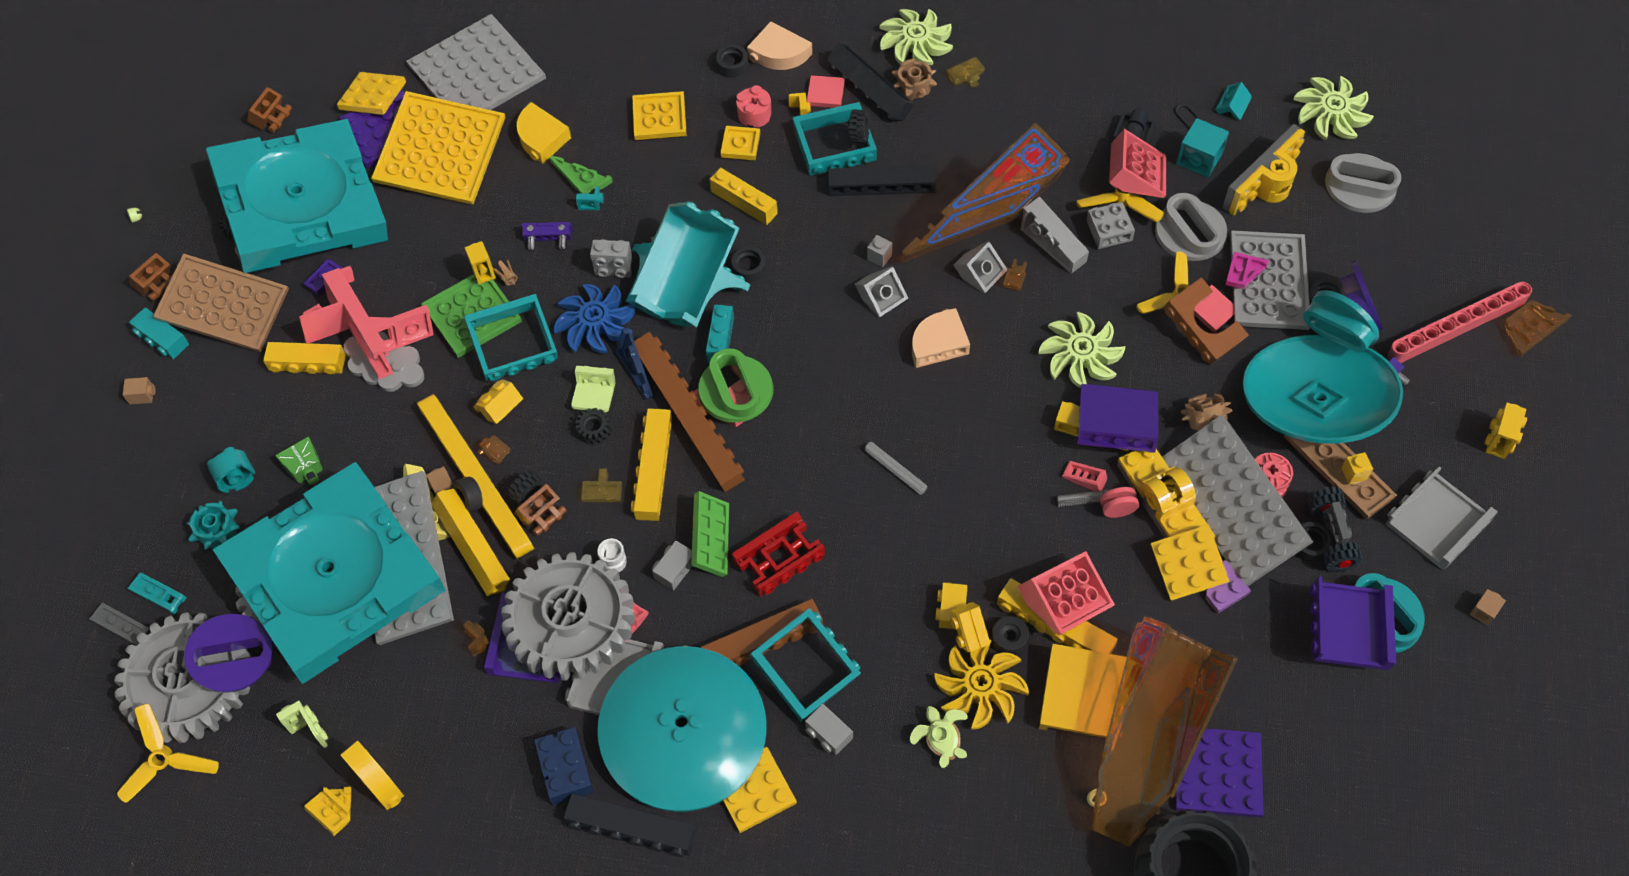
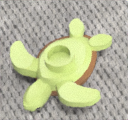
[910,706,968,768]

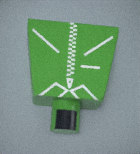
[276,437,323,485]

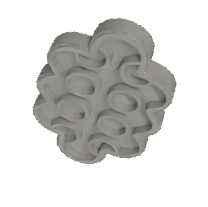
[344,332,424,392]

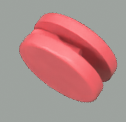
[1100,487,1139,518]

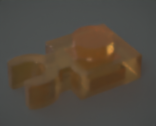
[1003,259,1027,291]

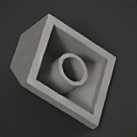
[954,241,1007,293]
[855,267,908,317]

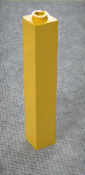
[432,489,510,596]

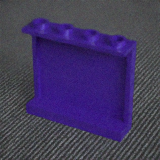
[1077,384,1158,453]
[1310,576,1396,670]

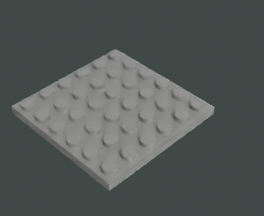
[406,14,546,110]

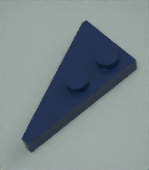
[615,327,653,400]

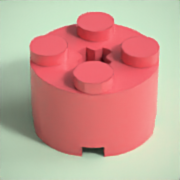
[736,85,772,127]

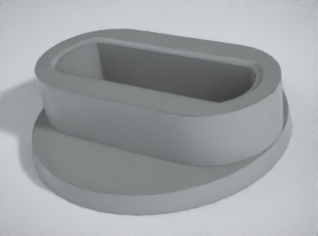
[1325,153,1401,213]
[1155,193,1227,261]

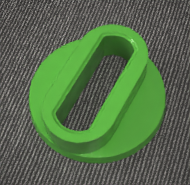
[698,348,774,422]

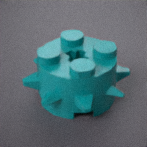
[187,501,240,550]

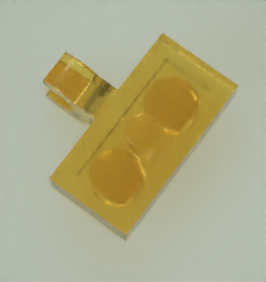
[947,57,985,88]
[581,469,622,502]

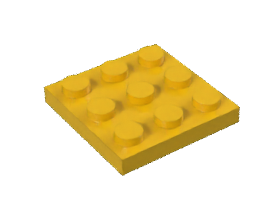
[337,72,406,115]
[633,91,687,140]
[1151,524,1230,601]
[723,747,797,833]

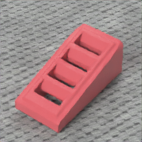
[1062,461,1107,492]

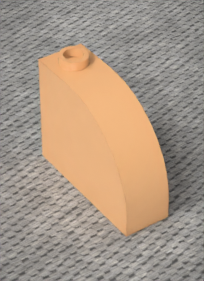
[747,22,812,70]
[912,308,970,368]

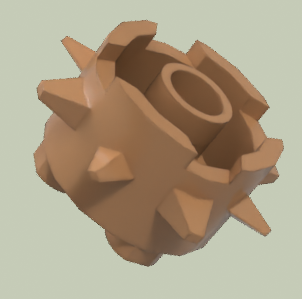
[892,59,937,100]
[1181,394,1232,431]

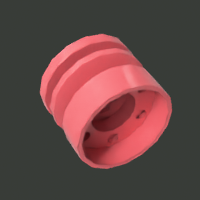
[1255,453,1293,497]

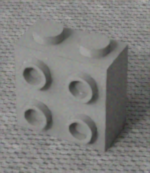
[1086,202,1135,249]
[590,239,633,278]

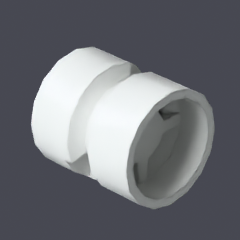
[598,538,627,572]

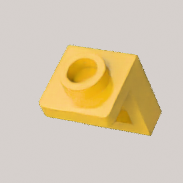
[789,93,811,115]

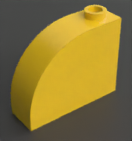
[517,102,571,164]
[341,741,404,810]

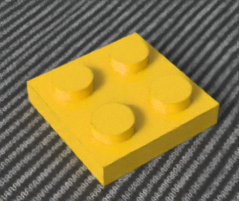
[721,126,760,160]

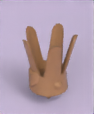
[493,260,518,286]

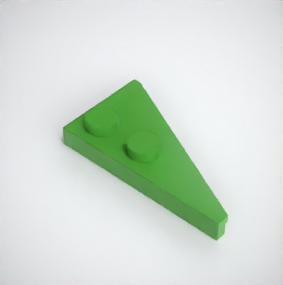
[550,155,613,194]

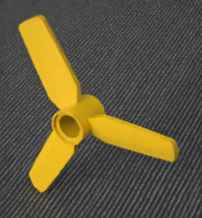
[1076,188,1164,222]
[1136,252,1189,314]
[117,703,219,803]

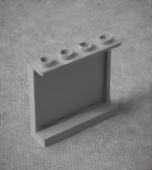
[1385,467,1498,571]
[565,639,664,715]

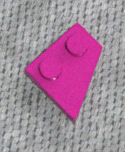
[1225,252,1269,289]

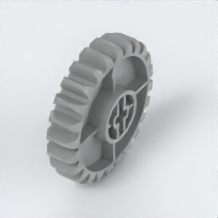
[501,552,635,680]
[114,613,252,743]

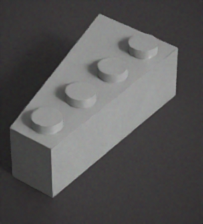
[1021,196,1089,274]

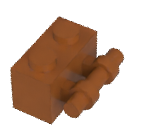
[247,87,292,133]
[129,253,174,302]
[514,484,567,536]

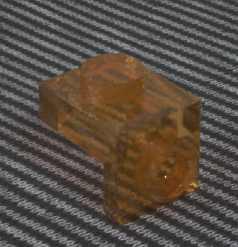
[478,434,511,465]
[463,620,489,656]

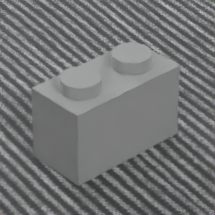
[652,541,692,591]
[805,704,853,756]

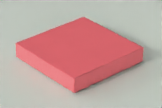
[807,75,845,108]
[1194,285,1234,333]

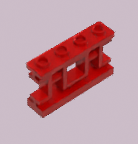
[732,512,825,597]

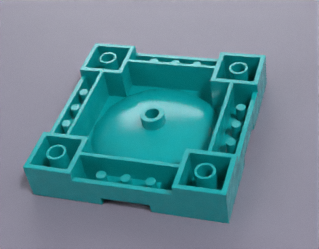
[206,119,388,273]
[213,462,446,684]

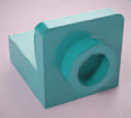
[576,186,604,211]

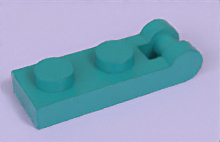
[128,572,187,615]

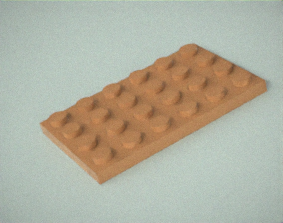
[153,253,289,352]

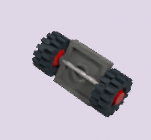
[1306,486,1363,572]

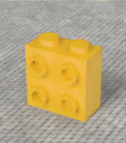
[1485,403,1527,459]

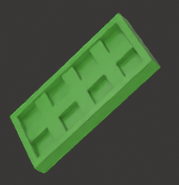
[692,491,729,577]

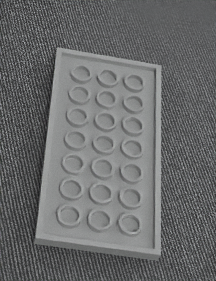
[1162,415,1313,586]
[374,471,454,645]

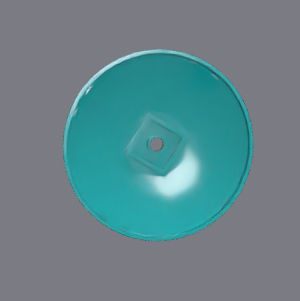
[1243,335,1403,444]
[598,646,766,812]

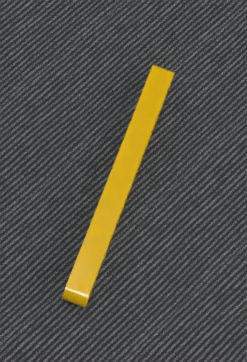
[417,394,534,559]

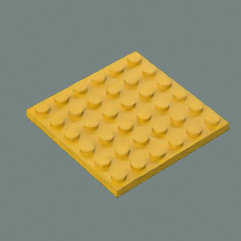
[371,91,505,205]

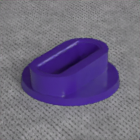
[1340,260,1383,330]
[184,614,273,693]

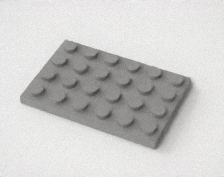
[1230,231,1310,330]

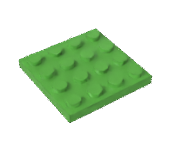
[421,274,522,358]

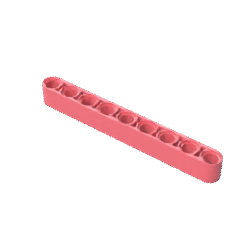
[1387,282,1532,363]

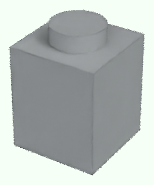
[867,235,892,268]

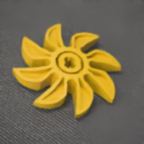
[934,640,1029,730]

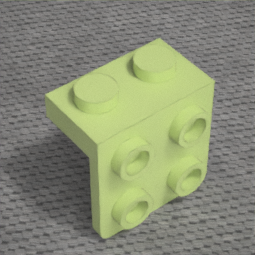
[571,366,615,412]
[276,701,328,748]

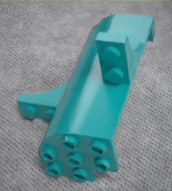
[626,201,750,327]

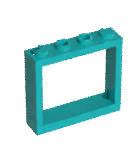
[793,102,877,176]
[464,294,558,382]
[750,608,861,721]

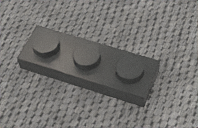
[90,603,151,646]

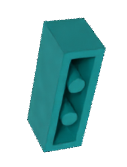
[706,305,734,363]
[129,307,189,359]

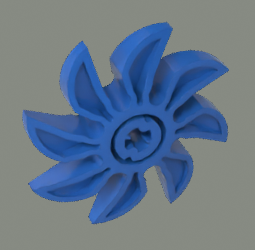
[554,284,636,353]

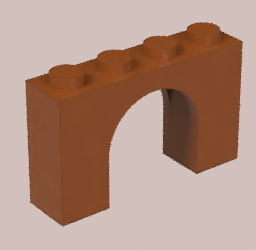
[1163,277,1249,365]

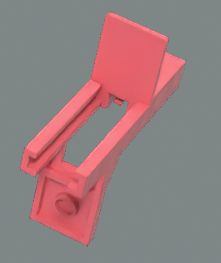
[299,266,433,379]

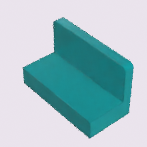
[1215,82,1252,120]

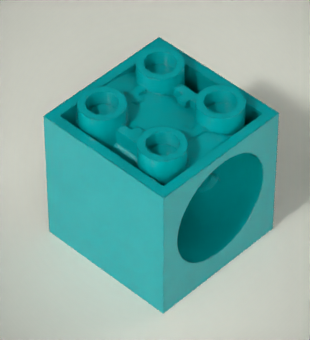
[1176,118,1229,178]

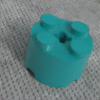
[207,447,255,493]

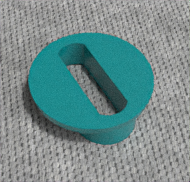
[1303,290,1379,353]
[1354,573,1425,653]

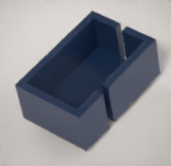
[534,727,594,806]

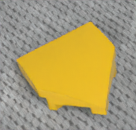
[304,787,351,836]

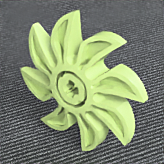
[880,9,953,65]
[1293,76,1374,140]
[1039,312,1125,388]

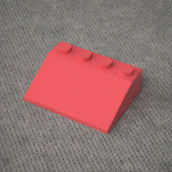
[1109,129,1166,198]
[1017,551,1115,635]

